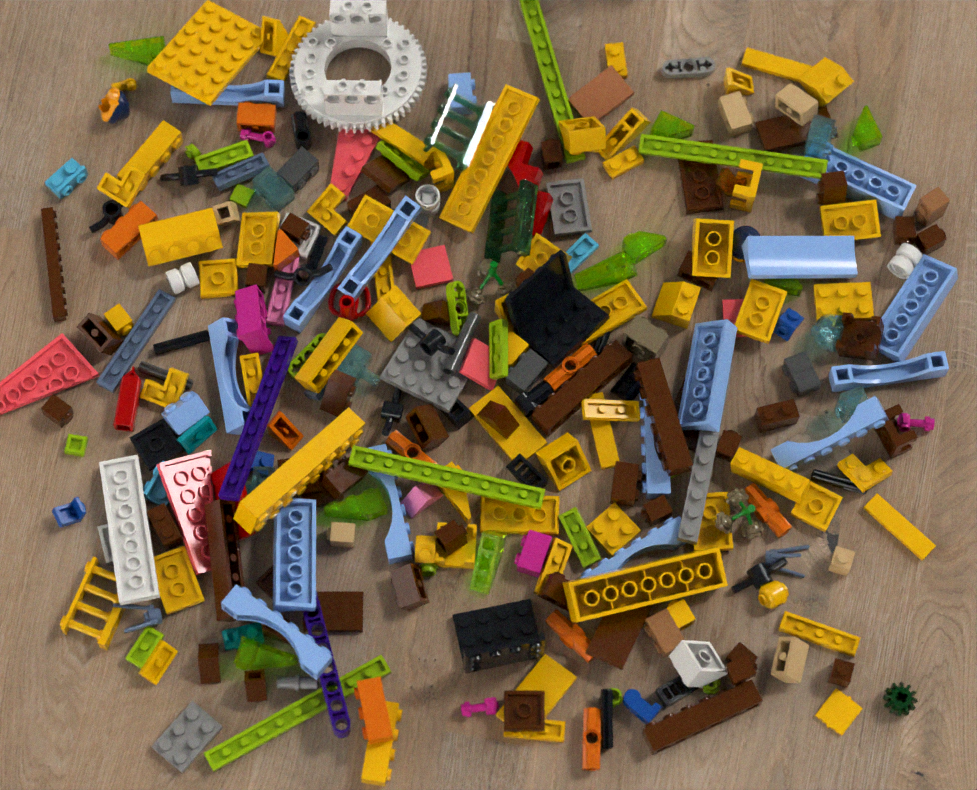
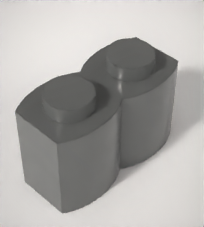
[782,351,821,397]

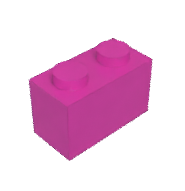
[514,529,552,578]

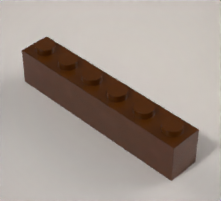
[532,340,632,437]
[634,357,693,477]
[204,499,244,622]
[642,679,763,755]

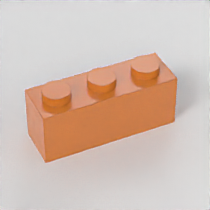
[100,201,158,260]
[354,676,393,745]

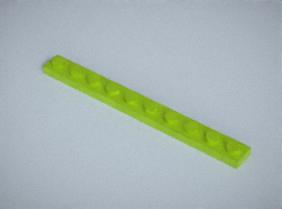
[519,0,585,164]
[638,134,828,179]
[348,445,545,510]
[204,654,391,772]

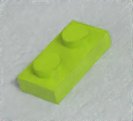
[125,626,165,669]

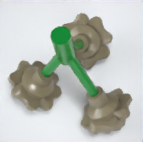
[465,259,517,305]
[715,488,764,540]

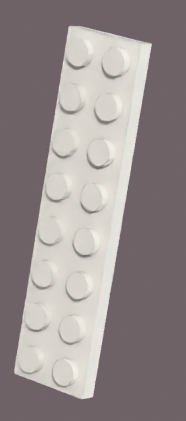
[99,455,160,605]

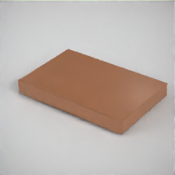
[568,65,634,121]

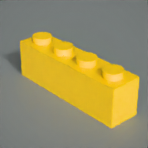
[117,120,183,193]
[294,317,363,394]
[730,447,810,504]
[361,701,403,787]

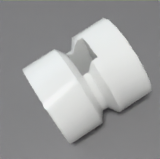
[416,184,440,217]
[887,243,922,279]
[165,262,200,295]

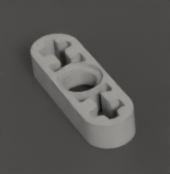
[662,57,715,79]

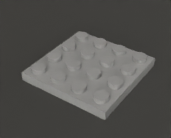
[380,318,470,414]

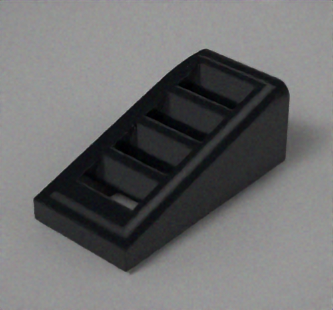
[439,399,472,429]
[506,454,548,488]
[655,676,699,709]

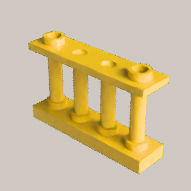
[60,556,126,650]

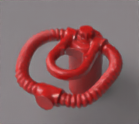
[328,283,371,321]

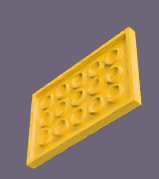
[147,0,263,106]

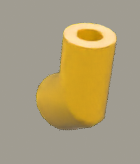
[111,78,137,91]

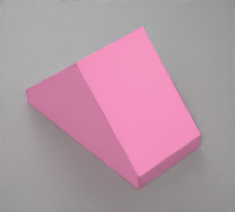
[400,483,443,519]

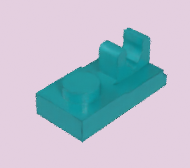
[177,416,218,455]
[221,622,265,651]

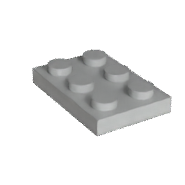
[546,178,592,237]
[151,701,223,774]

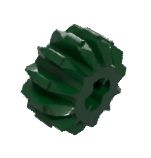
[883,682,918,717]

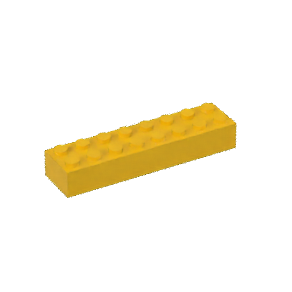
[233,407,365,535]
[563,547,728,623]

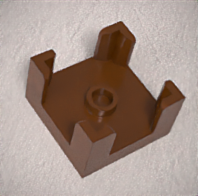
[835,312,884,361]
[874,404,918,459]

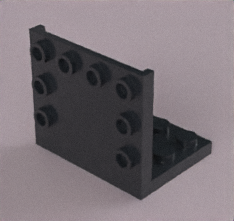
[505,249,610,368]
[452,599,546,674]

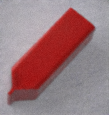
[113,366,142,432]

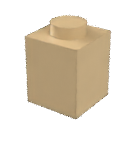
[212,201,241,227]
[327,522,356,548]
[828,546,855,576]

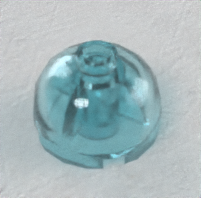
[811,314,844,352]

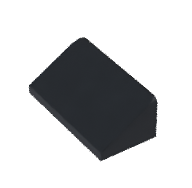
[611,362,641,401]

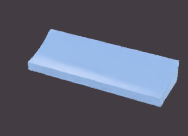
[800,141,917,219]
[742,236,858,279]
[879,254,958,362]
[678,319,738,432]
[273,498,316,612]

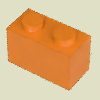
[236,101,277,133]

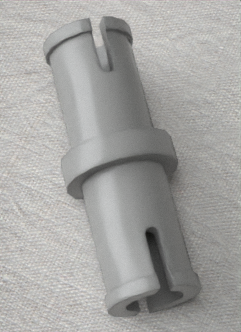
[277,675,319,691]

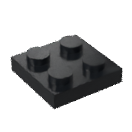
[129,418,184,471]

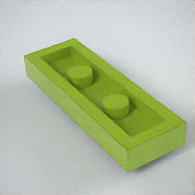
[194,140,254,171]
[376,140,430,182]
[489,319,508,380]
[559,507,602,569]

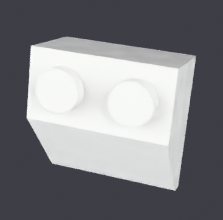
[669,640,727,687]

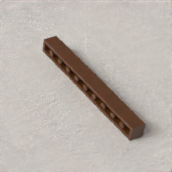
[41,207,68,322]

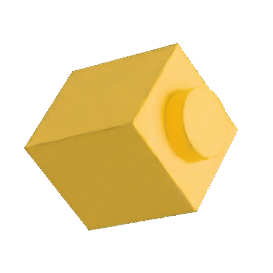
[104,303,134,337]
[415,535,436,564]
[667,599,696,631]

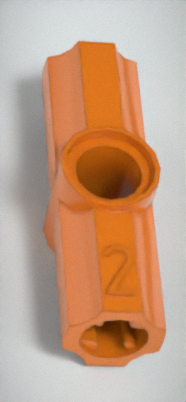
[543,343,597,392]
[385,430,439,465]
[744,483,792,538]
[545,609,594,663]
[582,707,601,771]

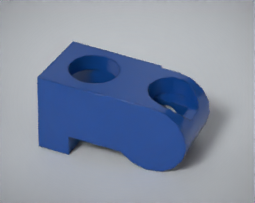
[623,689,662,724]

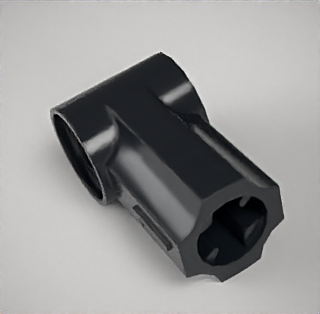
[290,111,312,150]
[513,380,554,417]

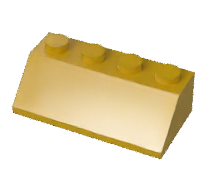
[138,207,223,267]

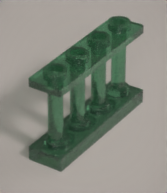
[423,83,495,172]
[484,179,538,263]

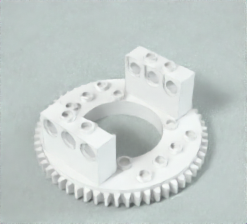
[289,0,427,133]

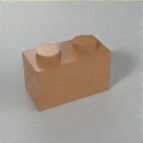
[914,186,950,227]
[643,608,685,658]

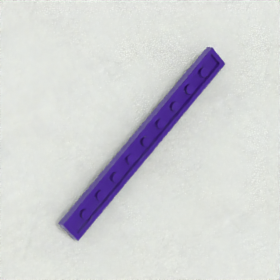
[218,336,298,502]

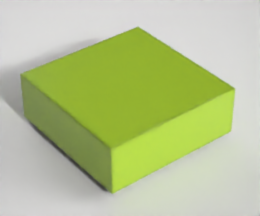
[229,184,255,209]
[64,434,88,457]

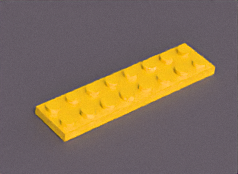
[439,84,540,234]

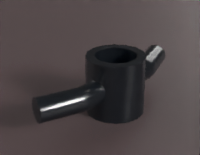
[160,165,218,186]
[89,200,123,234]
[274,263,333,286]
[409,324,455,356]
[380,387,404,436]
[731,558,788,594]

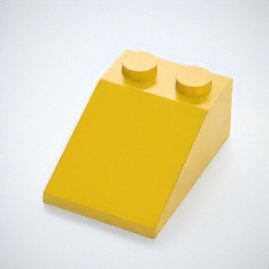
[692,218,734,278]

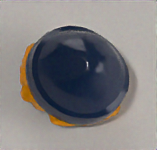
[98,87,130,124]
[732,226,760,262]

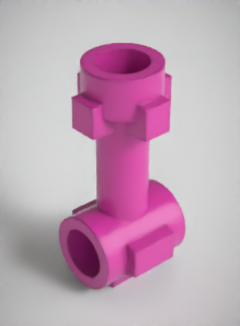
[240,128,276,148]
[897,413,935,432]
[460,697,499,717]

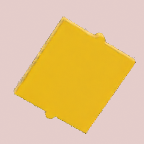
[815,688,863,736]

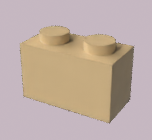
[775,83,818,126]
[717,91,754,137]
[771,637,809,683]

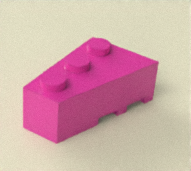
[234,284,274,356]

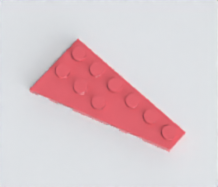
[330,129,381,201]
[0,333,99,415]
[156,450,213,576]

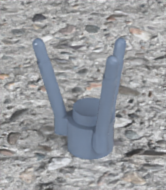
[765,545,810,578]
[113,603,162,633]

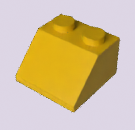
[797,57,854,107]
[559,116,606,155]
[651,281,701,329]
[366,286,421,342]
[535,432,592,491]

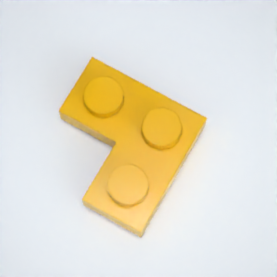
[96,165,148,208]
[307,183,348,236]
[140,367,189,407]
[837,453,893,493]

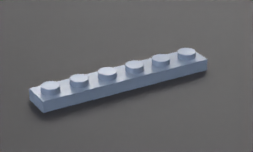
[96,289,176,394]

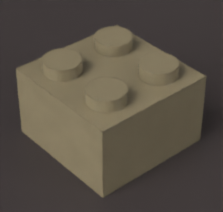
[622,315,669,361]

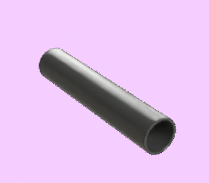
[443,312,481,376]

